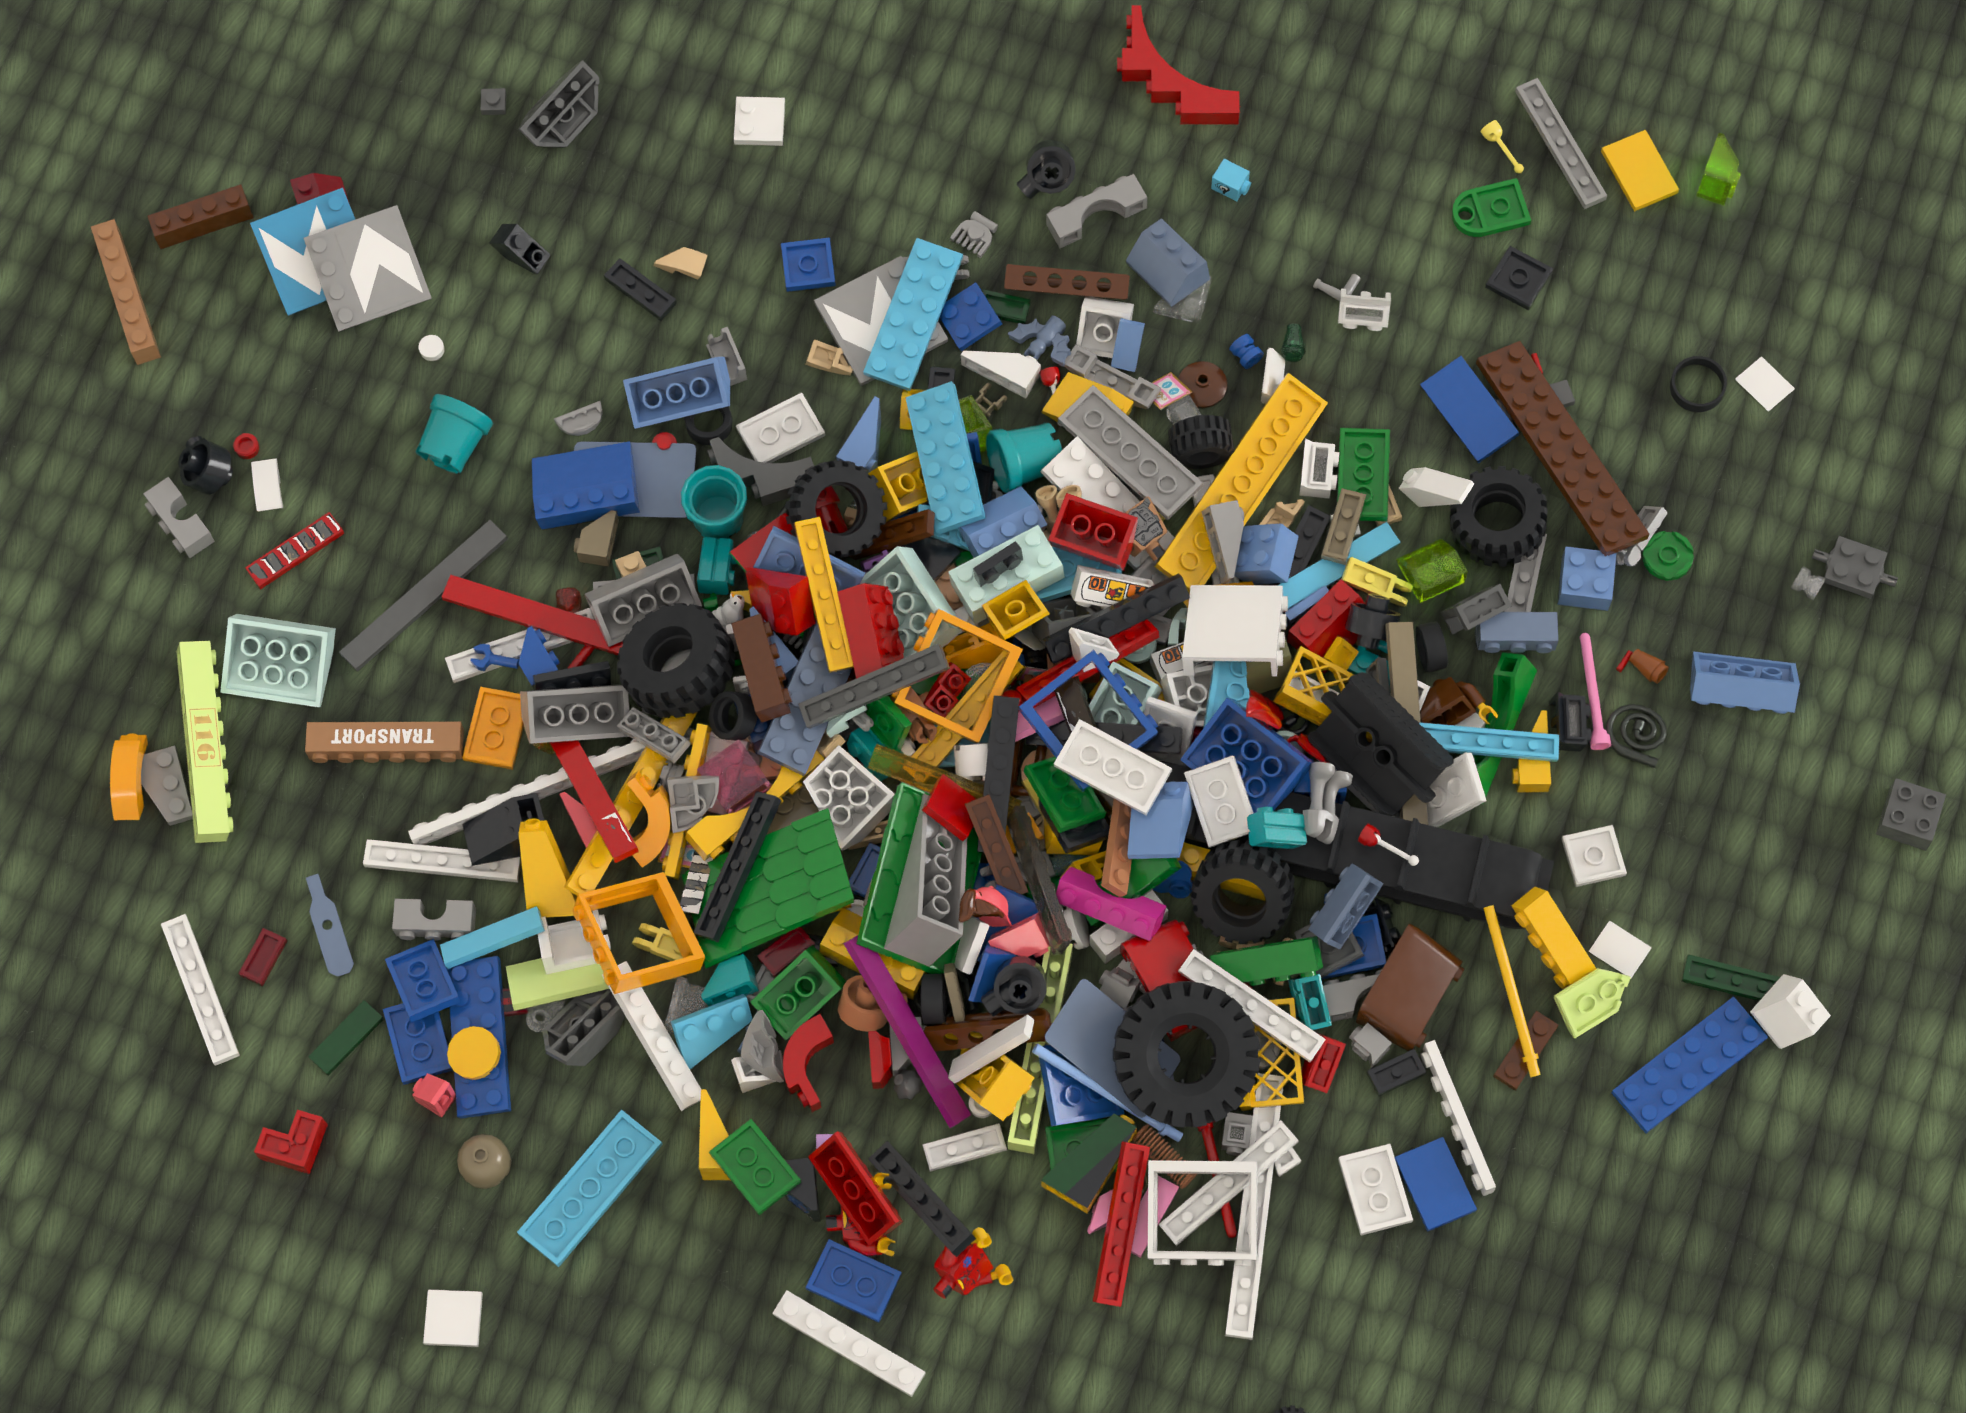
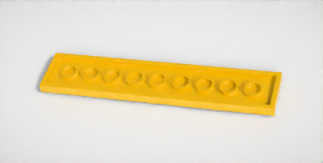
[1154,373,1328,593]

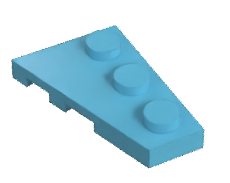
[671,994,752,1069]

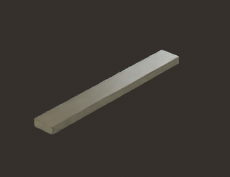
[1385,622,1428,825]

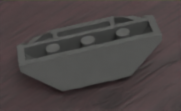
[518,60,599,148]
[542,989,625,1066]

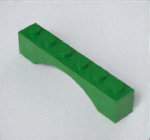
[1473,652,1537,805]

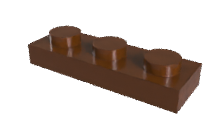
[1493,1011,1558,1091]

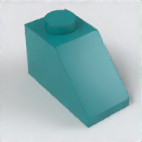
[701,954,759,1006]

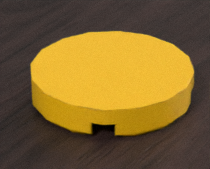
[447,1026,501,1080]

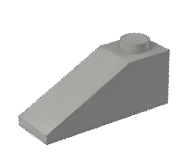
[1201,500,1244,584]

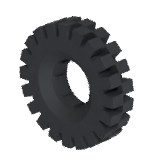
[1113,981,1260,1128]

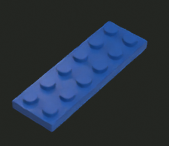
[447,956,511,1119]
[1612,996,1768,1134]

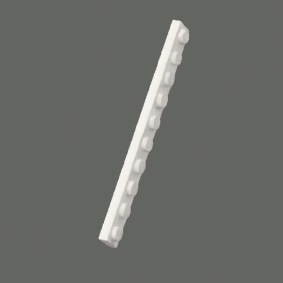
[408,739,646,845]
[1225,1073,1284,1340]

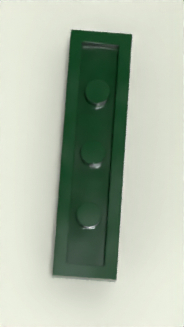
[1681,954,1780,1001]

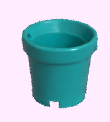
[415,394,493,474]
[986,423,1062,493]
[681,465,747,539]

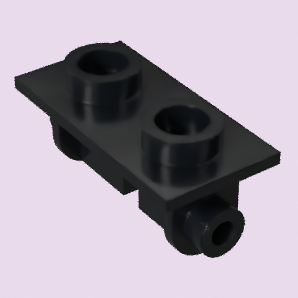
[1364,898,1401,954]

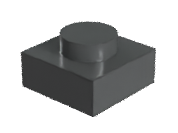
[481,88,507,115]

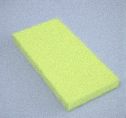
[506,958,609,1011]

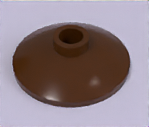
[1178,361,1227,408]

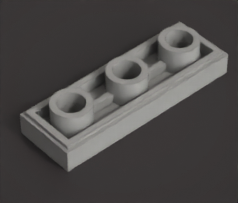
[617,707,691,763]

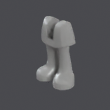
[1303,762,1353,844]

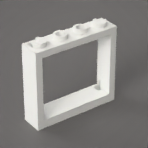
[1148,1161,1257,1266]

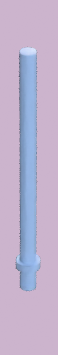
[1032,1043,1183,1142]

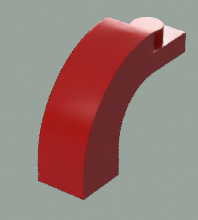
[783,1014,834,1112]

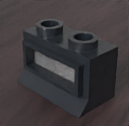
[1549,692,1591,752]

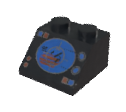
[785,1158,821,1222]

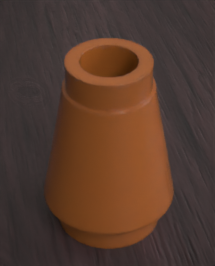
[1629,649,1669,684]

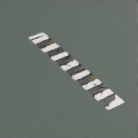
[680,811,720,914]

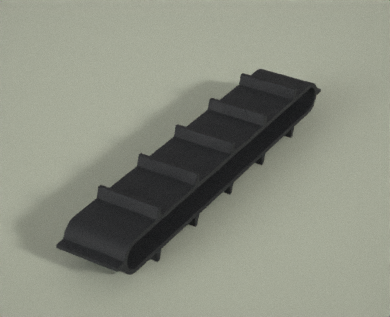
[1159,761,1554,929]

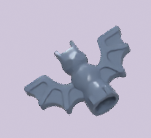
[1008,316,1071,366]

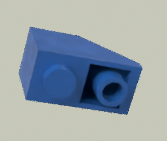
[518,626,560,687]

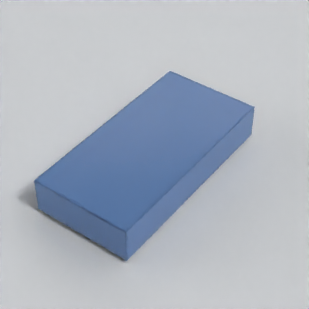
[1111,318,1145,372]
[1284,586,1329,627]

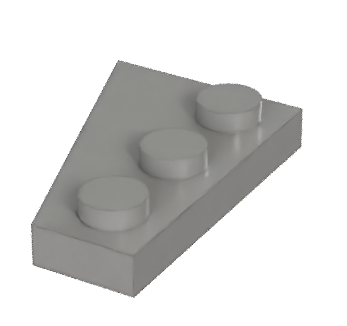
[141,746,193,826]

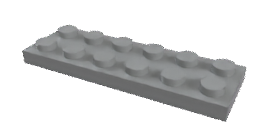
[1058,385,1203,520]

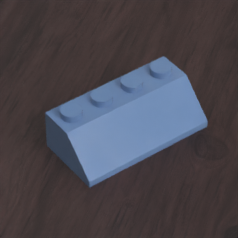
[623,357,730,429]
[1690,652,1800,714]

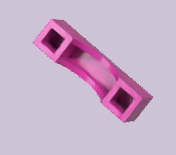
[1054,866,1167,941]

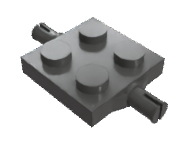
[1811,536,1898,599]

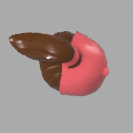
[959,886,1012,927]

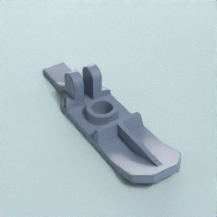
[306,874,354,977]

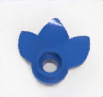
[1153,861,1193,898]

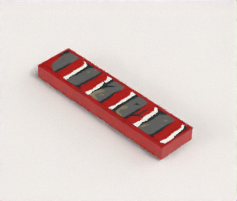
[245,512,344,590]

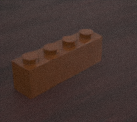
[148,184,254,250]
[731,614,793,722]

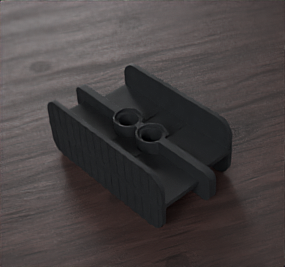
[1308,672,1454,816]

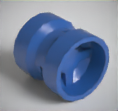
[1229,334,1264,369]

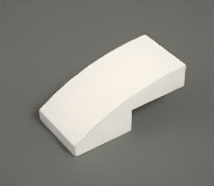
[251,458,283,512]

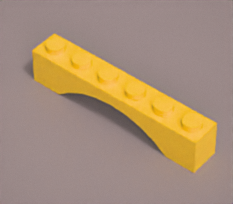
[685,750,825,861]

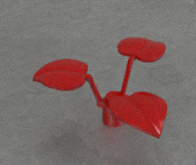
[1246,689,1330,763]

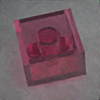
[697,739,772,814]

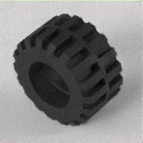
[1168,415,1234,469]

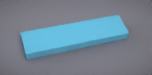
[440,906,545,969]

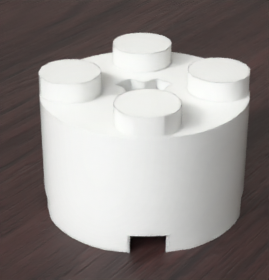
[954,743,988,782]

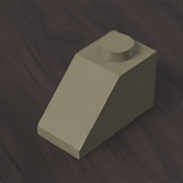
[574,510,619,566]

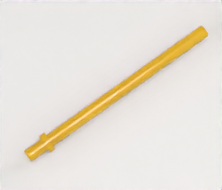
[1483,905,1541,1077]

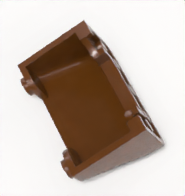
[1356,923,1465,1051]

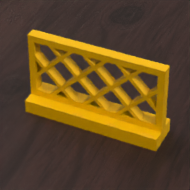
[1273,646,1372,743]
[1239,998,1304,1111]

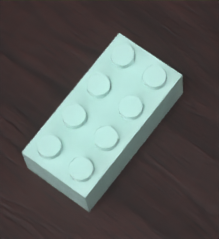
[948,525,1065,624]
[1089,661,1162,725]

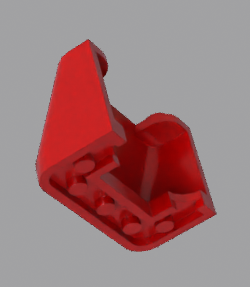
[1120,919,1198,1042]

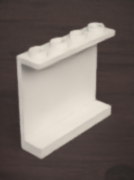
[1182,585,1288,676]

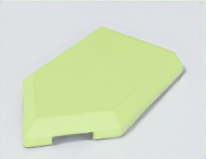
[1554,968,1631,1038]

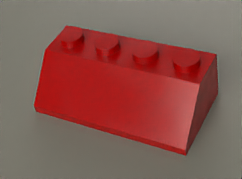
[808,1131,904,1245]

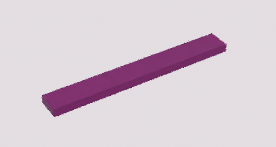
[843,935,971,1128]

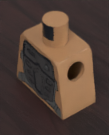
[1125,496,1167,561]

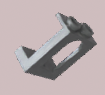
[1440,584,1512,635]

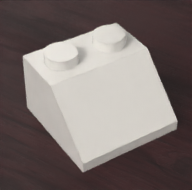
[1076,296,1134,358]
[1750,974,1831,1049]

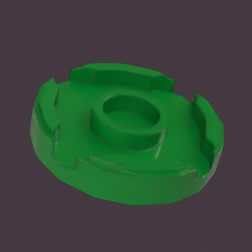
[1642,531,1694,581]

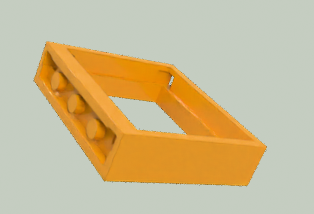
[891,609,1023,744]
[573,872,705,994]

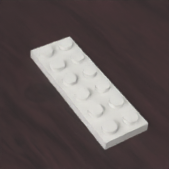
[1040,436,1174,570]

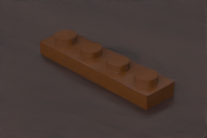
[849,509,935,560]
[965,794,1028,895]

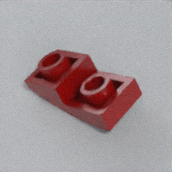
[923,662,971,718]

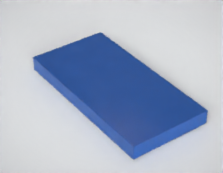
[1420,356,1520,464]

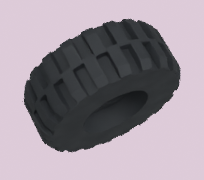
[617,603,735,718]

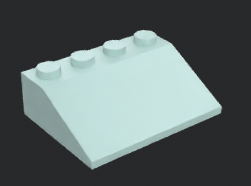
[860,546,963,658]
[220,614,336,707]

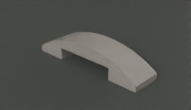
[1064,344,1161,409]

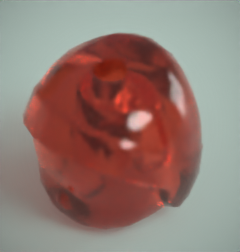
[556,587,582,613]

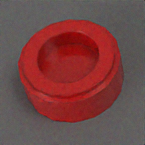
[233,433,259,459]

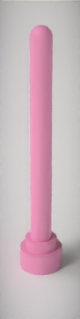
[1580,633,1611,750]

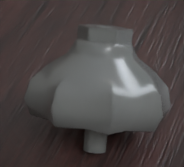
[893,1069,923,1100]

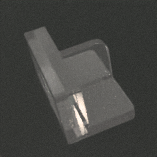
[665,977,706,1034]

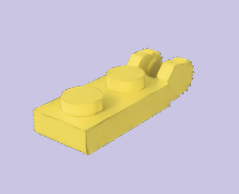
[1341,557,1413,607]
[632,923,699,972]

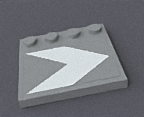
[304,205,432,332]
[814,256,948,386]

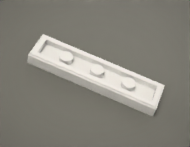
[948,1015,1034,1083]

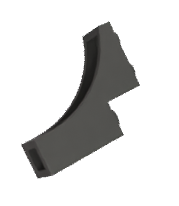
[707,437,814,506]

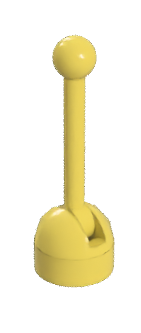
[1480,120,1524,174]

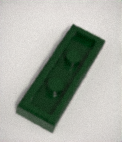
[308,1000,384,1076]

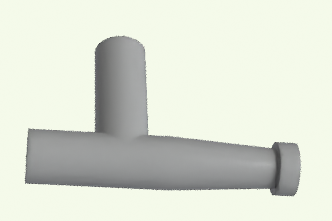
[1313,274,1361,310]

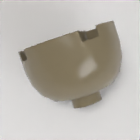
[457,1134,511,1189]

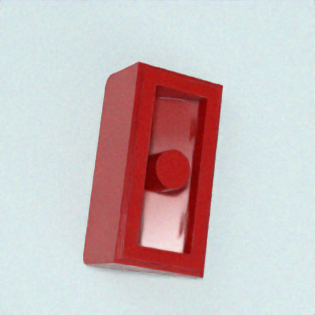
[1301,1033,1346,1093]

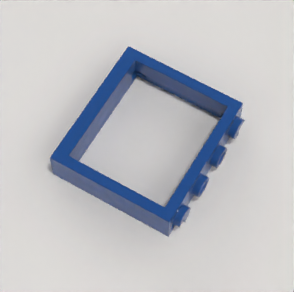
[1019,650,1158,792]

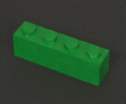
[1085,858,1182,927]
[1210,936,1323,986]

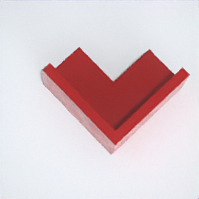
[254,1110,327,1174]

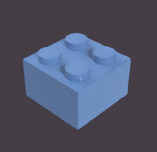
[1234,523,1299,585]
[1557,547,1616,611]

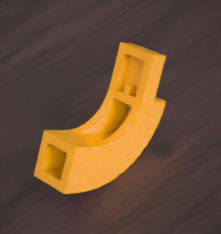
[110,733,148,820]
[627,771,672,868]

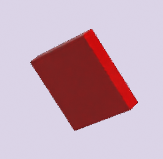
[922,774,976,841]

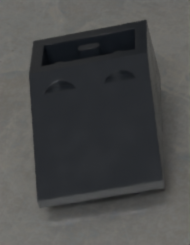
[462,793,544,866]

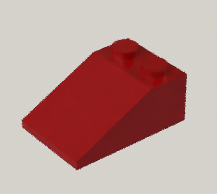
[745,567,816,636]

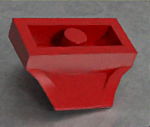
[868,1031,893,1089]

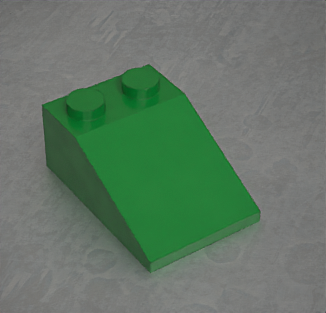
[750,945,847,1041]

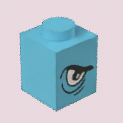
[1211,159,1251,202]

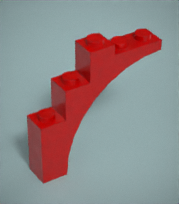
[1117,5,1240,124]

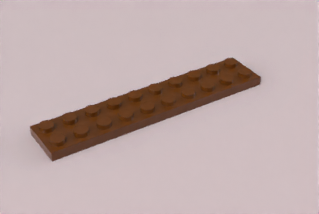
[1476,341,1650,556]

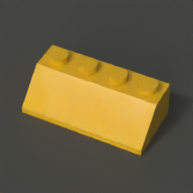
[820,908,927,1000]

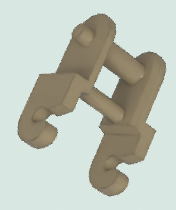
[971,383,1007,419]

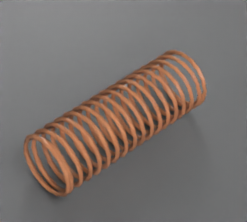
[1132,1124,1197,1189]

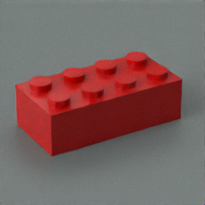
[837,583,904,679]

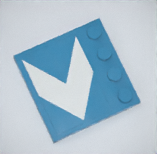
[250,188,356,316]

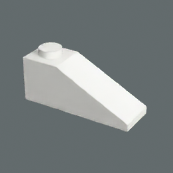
[961,351,1041,398]
[1399,467,1474,507]

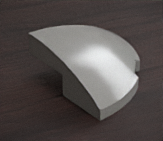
[667,776,719,833]
[741,1010,784,1083]

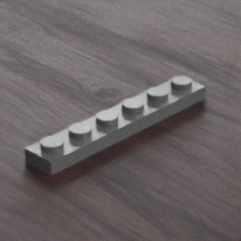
[798,644,950,729]

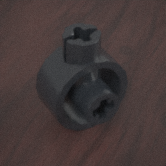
[1017,140,1076,199]
[178,436,233,495]
[1345,594,1401,649]
[981,956,1047,1017]

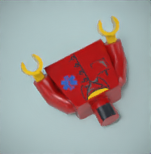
[826,1173,896,1256]
[933,1227,1013,1299]

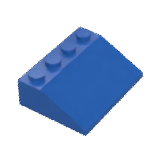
[532,441,640,530]
[1180,698,1314,813]

